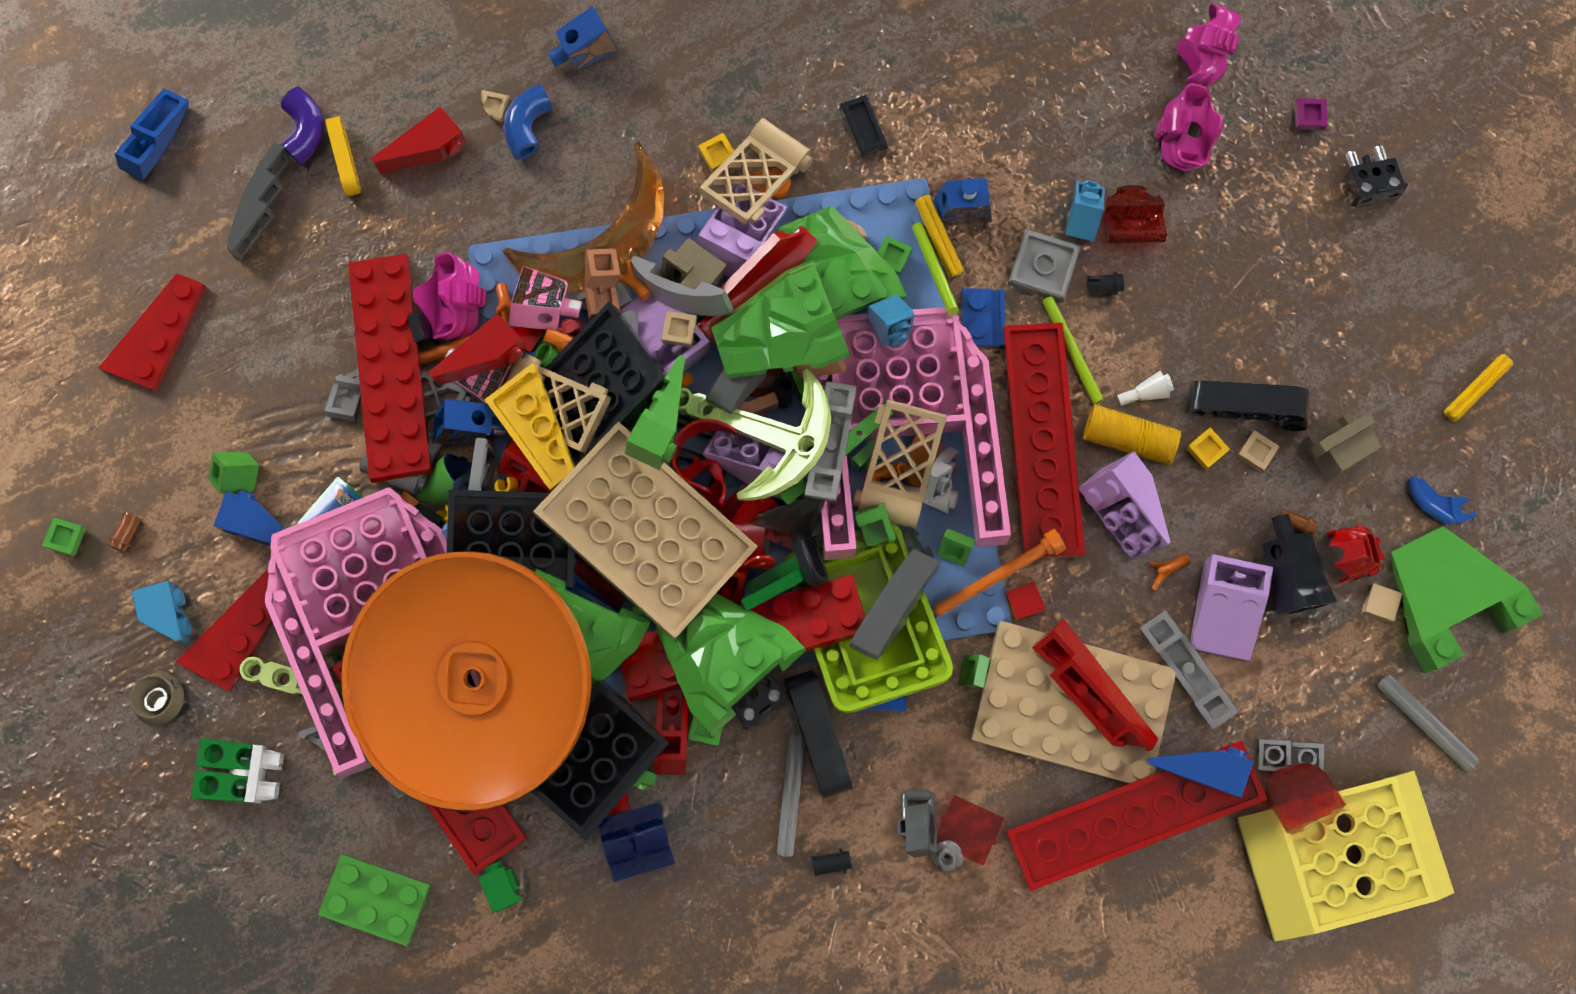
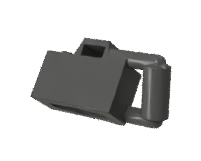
[897,789,938,858]

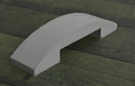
[630,256,734,316]
[805,381,856,502]
[1140,610,1239,729]

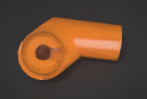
[543,327,574,352]

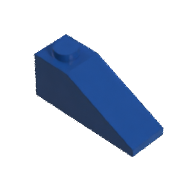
[213,490,285,546]
[1146,747,1254,798]

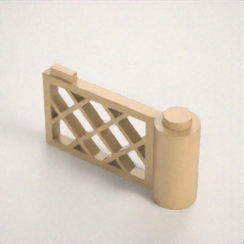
[698,118,813,225]
[504,354,611,454]
[852,399,947,529]

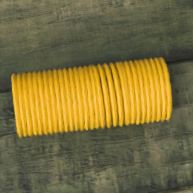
[1083,404,1181,466]

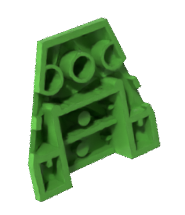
[778,206,907,320]
[711,259,851,378]
[535,569,650,688]
[655,593,806,736]

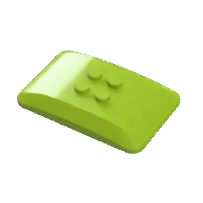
[785,523,953,714]

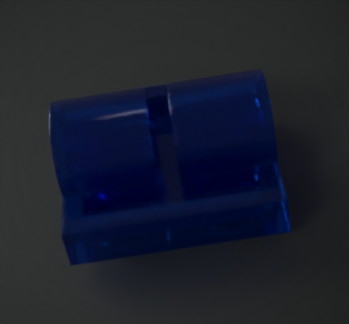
[599,802,675,882]

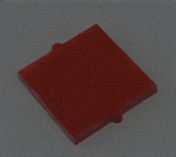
[937,795,1004,866]

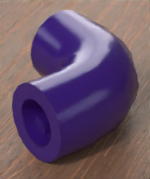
[280,87,325,166]

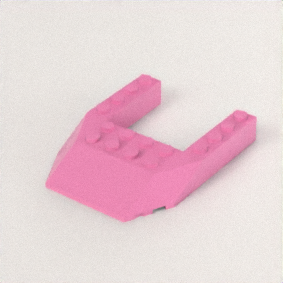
[813,307,1011,560]
[265,487,481,779]

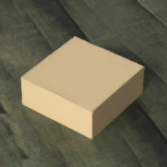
[661,311,697,348]
[1236,430,1280,473]
[1361,583,1402,623]

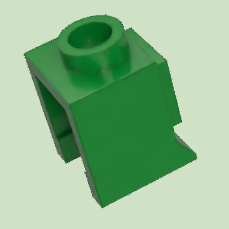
[478,861,526,913]

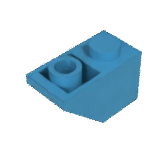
[1066,181,1105,242]
[867,294,915,348]
[131,581,192,645]

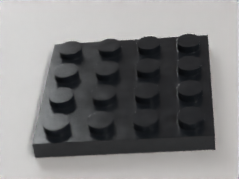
[543,301,667,462]

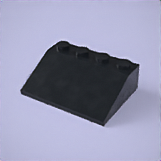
[446,490,574,590]
[531,680,669,840]

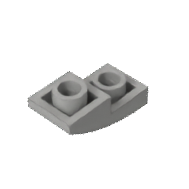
[925,447,960,503]
[1258,739,1325,776]

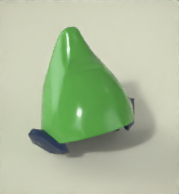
[416,454,472,505]

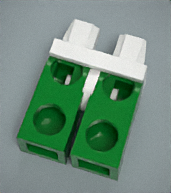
[191,738,284,804]

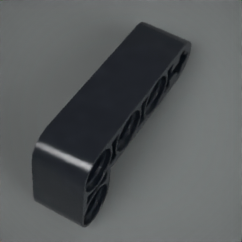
[1187,381,1310,431]
[783,670,853,799]

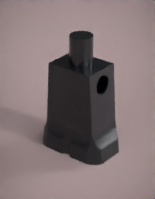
[1262,514,1337,616]

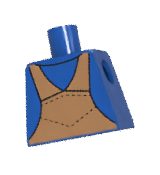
[547,6,618,69]

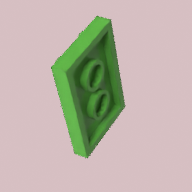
[318,854,431,946]

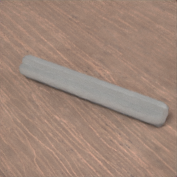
[1378,674,1479,771]
[777,733,805,857]

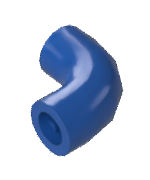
[503,83,553,160]

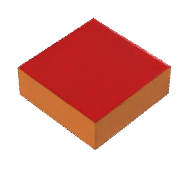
[1006,581,1046,622]

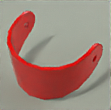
[672,418,738,495]
[730,496,775,570]

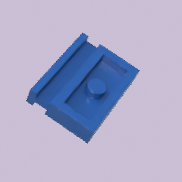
[961,288,1005,349]

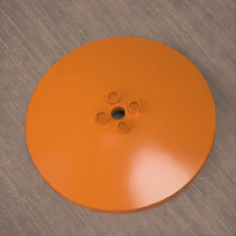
[342,552,591,810]

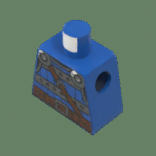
[934,178,992,226]
[433,399,506,445]

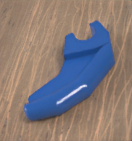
[1408,476,1478,525]

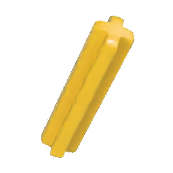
[915,195,964,278]
[1444,354,1513,422]

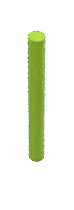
[912,222,959,316]
[1042,296,1104,405]

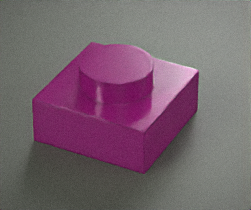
[1295,98,1327,131]

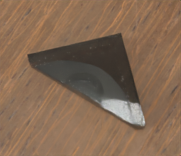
[755,497,825,535]

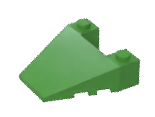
[625,355,685,470]
[1390,526,1543,673]

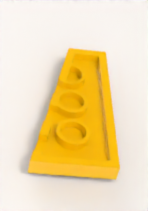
[485,363,575,492]

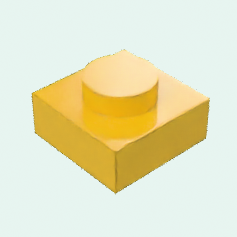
[698,133,734,173]
[1186,427,1230,470]

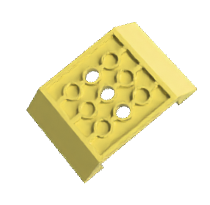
[1236,771,1454,942]

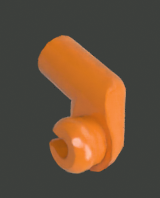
[864,462,908,483]

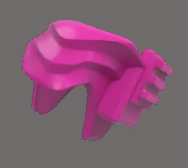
[1176,2,1241,88]
[1155,83,1224,171]
[413,252,486,342]

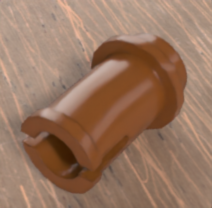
[1280,508,1318,537]
[107,512,142,552]

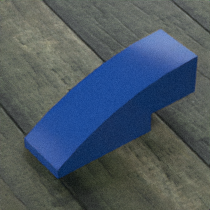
[114,88,190,180]

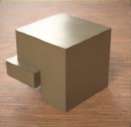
[660,238,727,316]
[1301,412,1382,482]

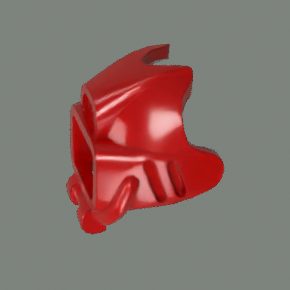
[680,457,726,510]
[1327,525,1385,584]

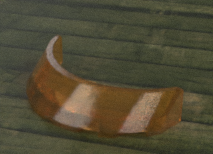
[502,141,664,293]

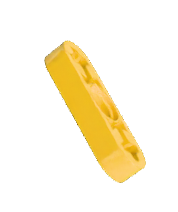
[325,116,362,197]

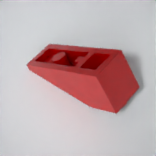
[371,106,466,174]
[428,313,527,385]
[654,688,688,775]

